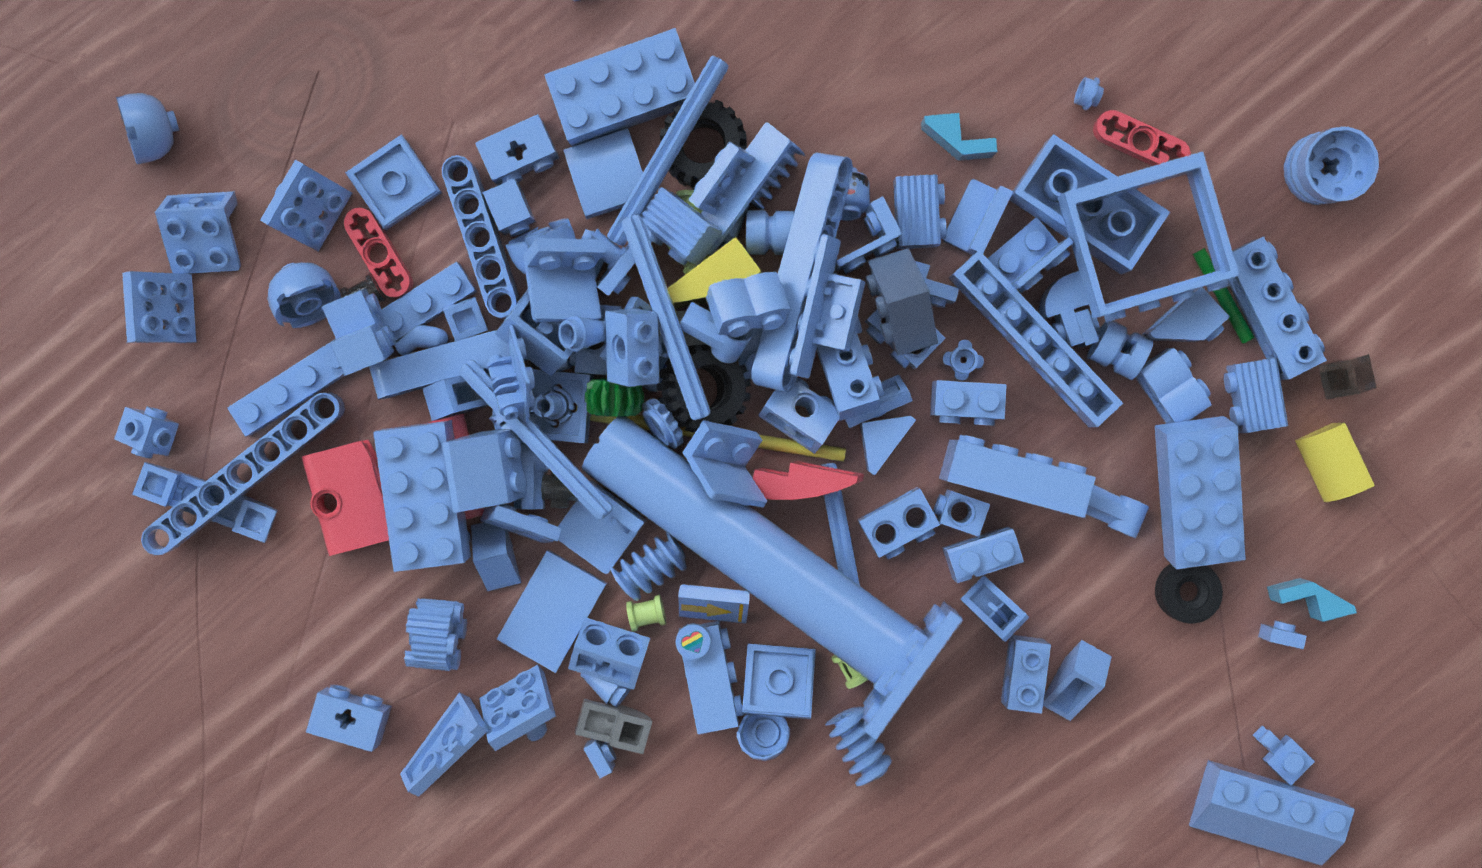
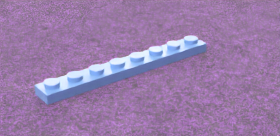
[227,262,477,437]

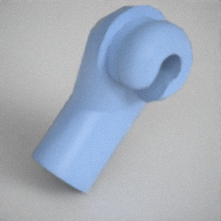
[395,325,448,356]

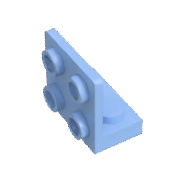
[155,191,241,274]
[835,196,902,274]
[987,217,1074,293]
[523,238,606,322]
[683,420,767,507]
[558,480,647,574]

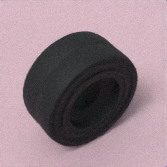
[1155,564,1223,624]

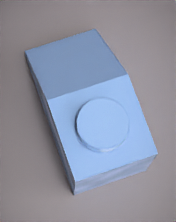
[1142,287,1230,342]
[422,370,490,421]
[1043,640,1112,721]

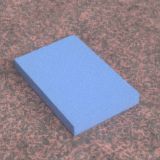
[497,550,607,673]

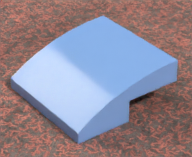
[563,128,643,220]

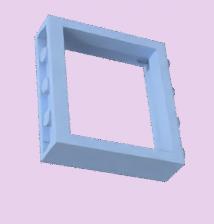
[1058,151,1239,322]

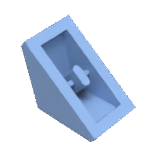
[860,416,916,476]
[471,522,522,591]
[960,575,1029,642]

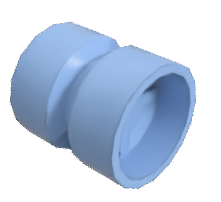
[746,210,795,255]
[1087,320,1153,380]

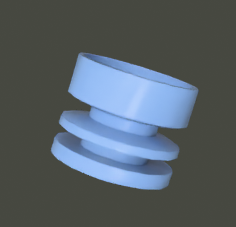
[1284,126,1379,205]

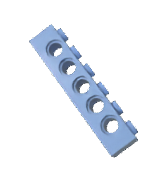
[949,250,1123,427]

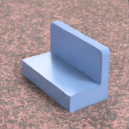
[942,179,1013,255]

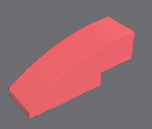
[753,461,864,500]

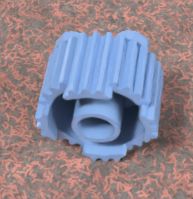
[404,598,467,671]

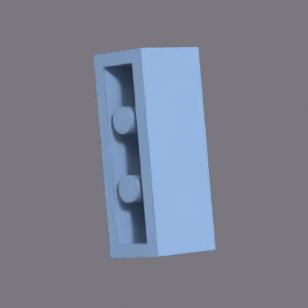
[678,621,744,734]

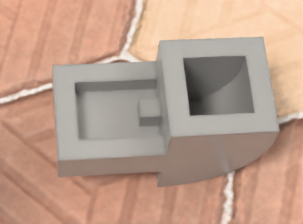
[575,699,653,754]

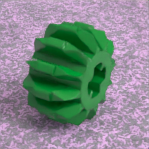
[585,378,644,417]

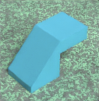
[921,113,997,161]
[1267,578,1357,622]

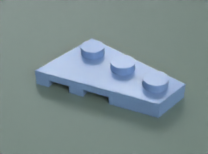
[400,692,489,797]

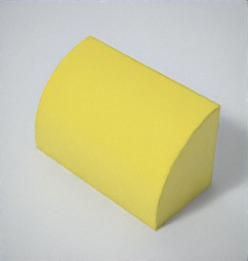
[1295,423,1375,502]

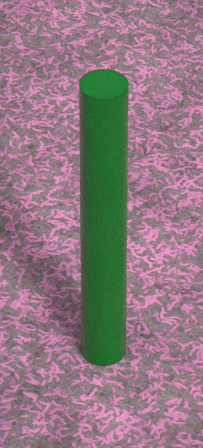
[1192,248,1255,344]

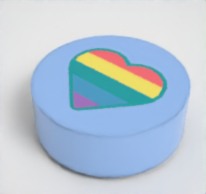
[676,623,711,660]

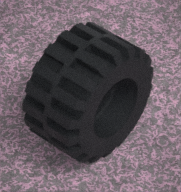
[659,100,747,190]
[656,344,751,432]

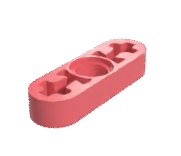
[1093,110,1191,166]
[344,208,413,299]

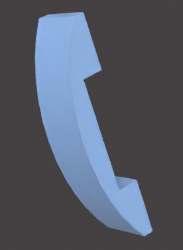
[132,462,278,543]

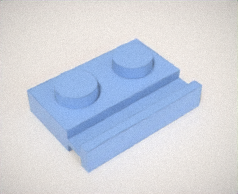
[480,504,562,543]

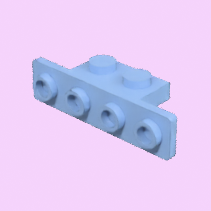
[688,123,792,256]
[789,234,865,378]

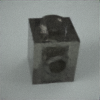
[1318,354,1377,400]

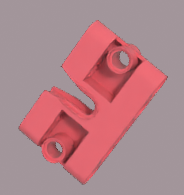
[301,413,487,556]

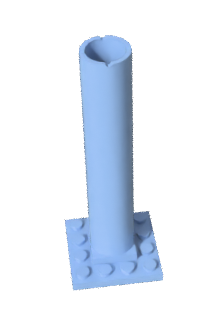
[582,416,963,740]

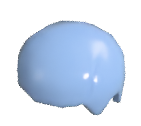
[736,714,790,761]

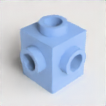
[114,406,179,459]

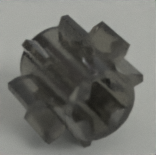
[541,471,578,508]

